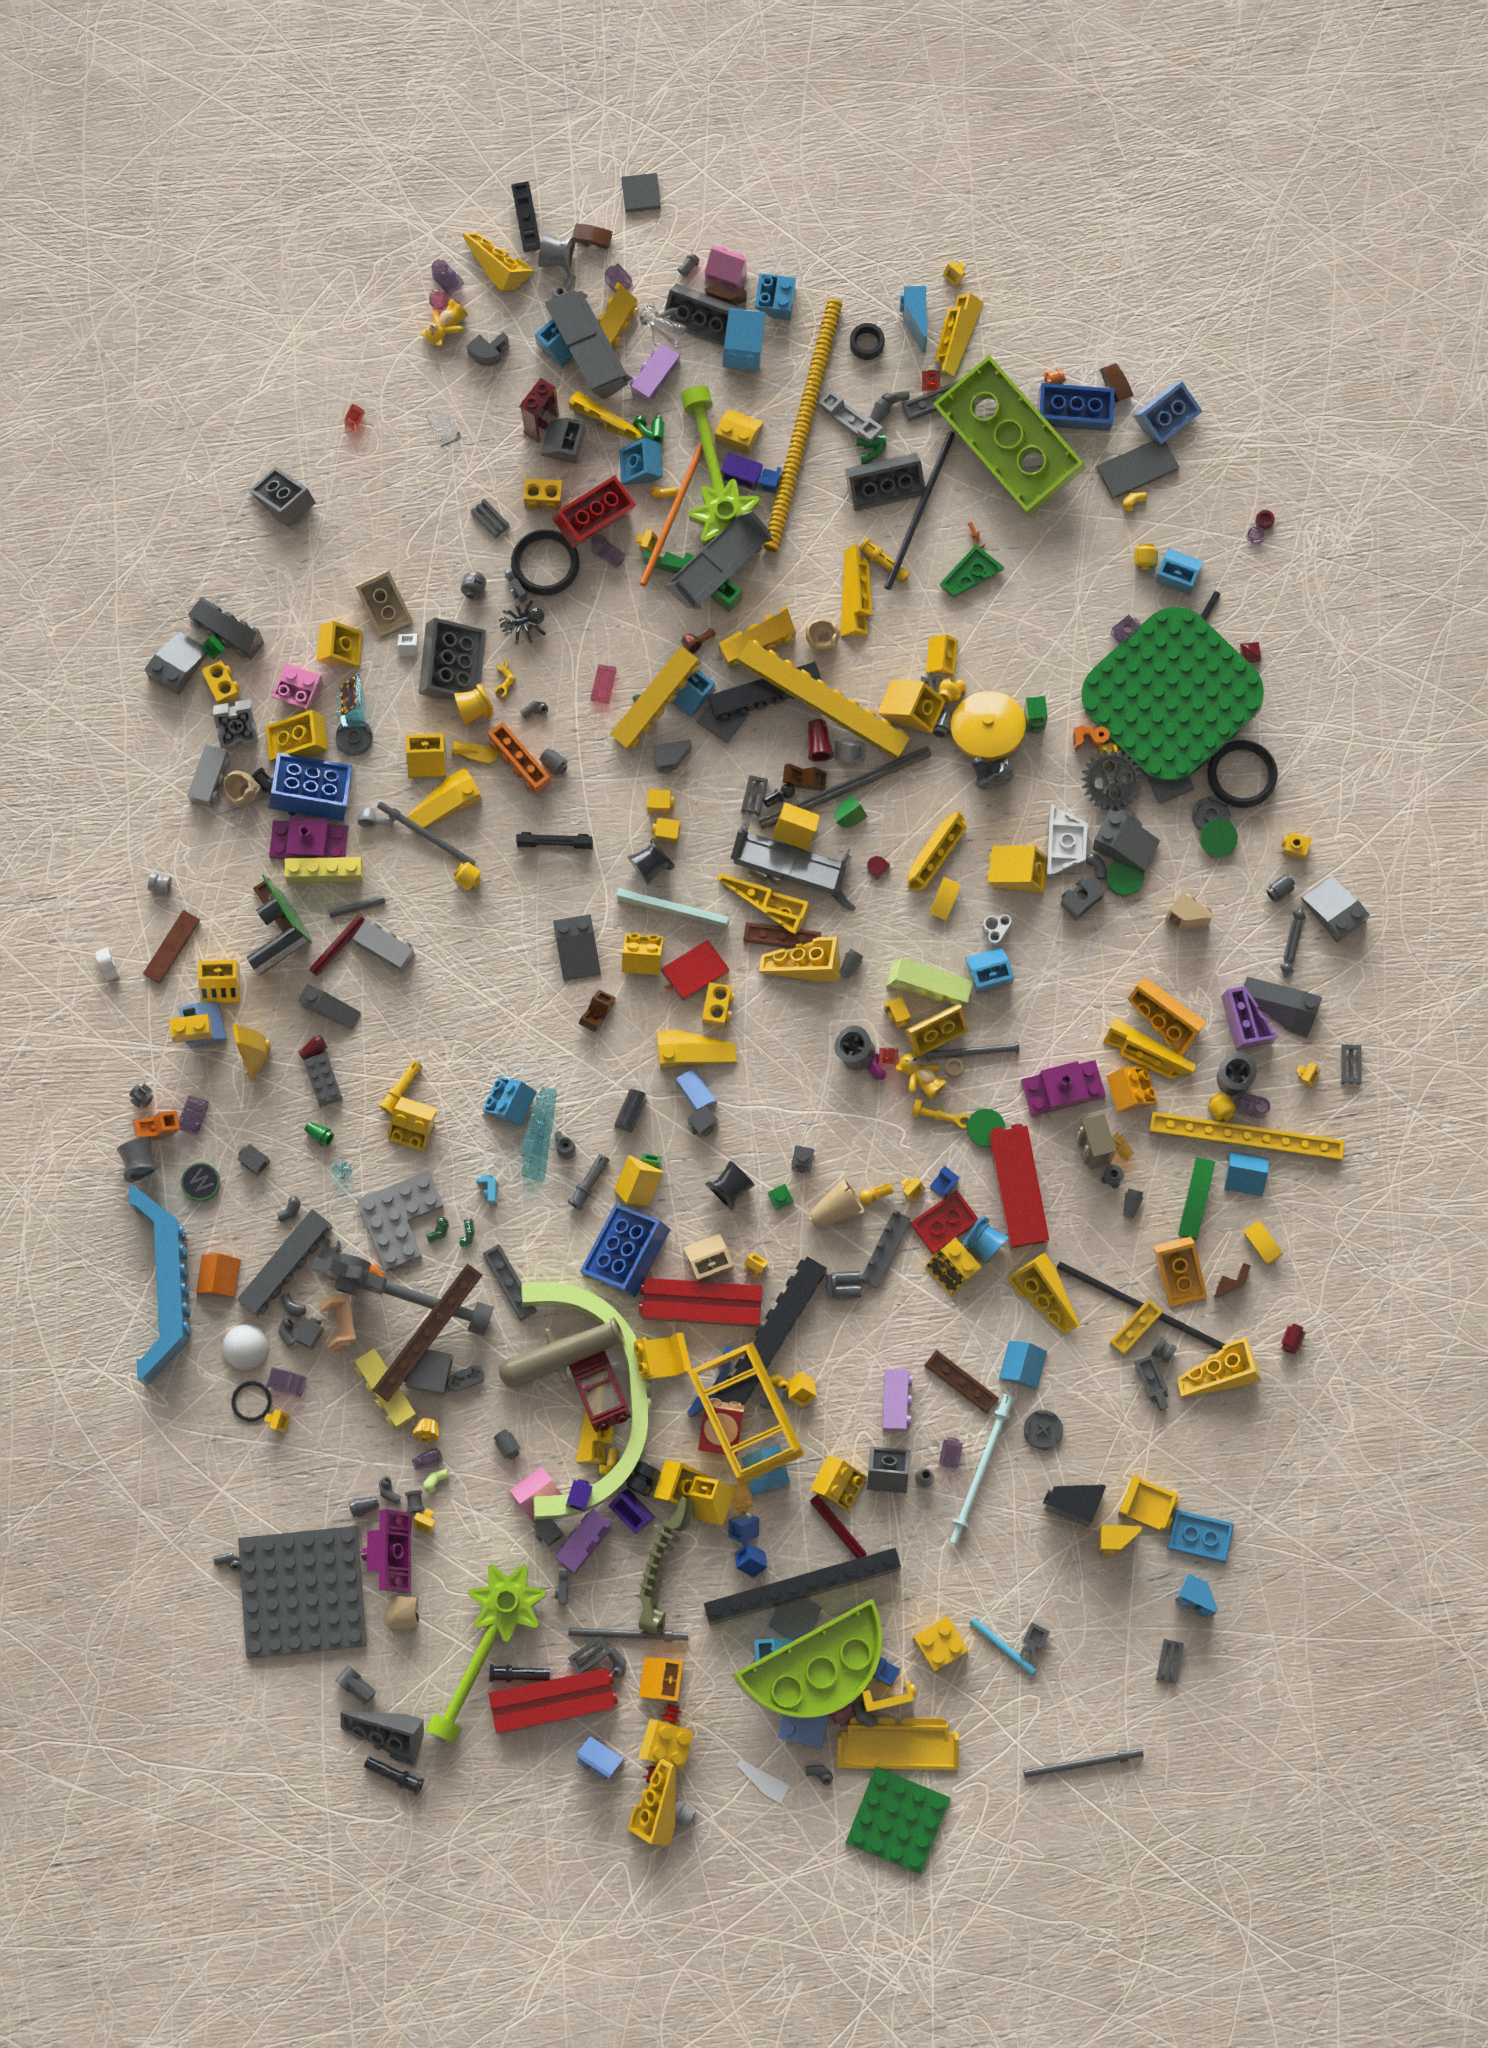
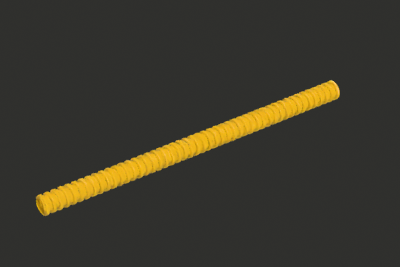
[763,299,843,552]

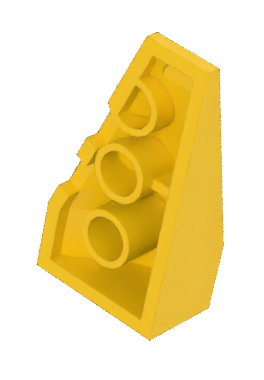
[407,768,482,834]
[627,1759,676,1845]

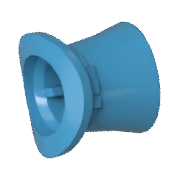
[962,1216,1008,1264]

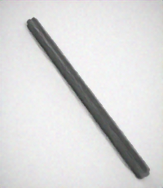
[758,746,931,829]

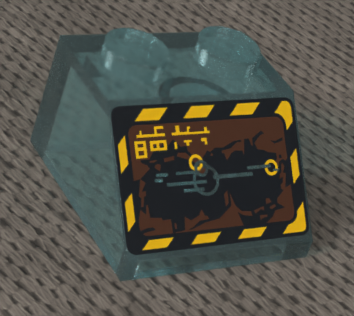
[337,674,366,728]

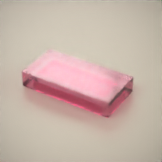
[590,664,617,704]

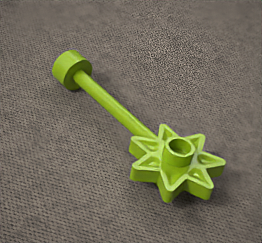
[681,386,759,545]
[426,1564,547,1744]

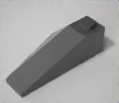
[340,1710,424,1765]

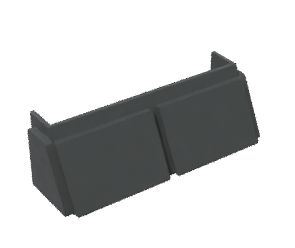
[545,290,633,400]
[664,510,773,610]
[731,818,852,895]

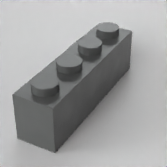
[188,597,264,660]

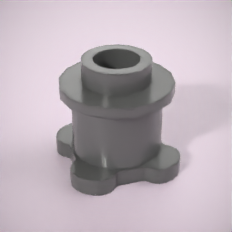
[1101,1165,1124,1188]

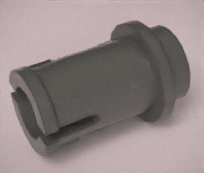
[677,253,700,277]

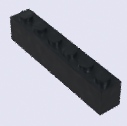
[708,662,822,722]

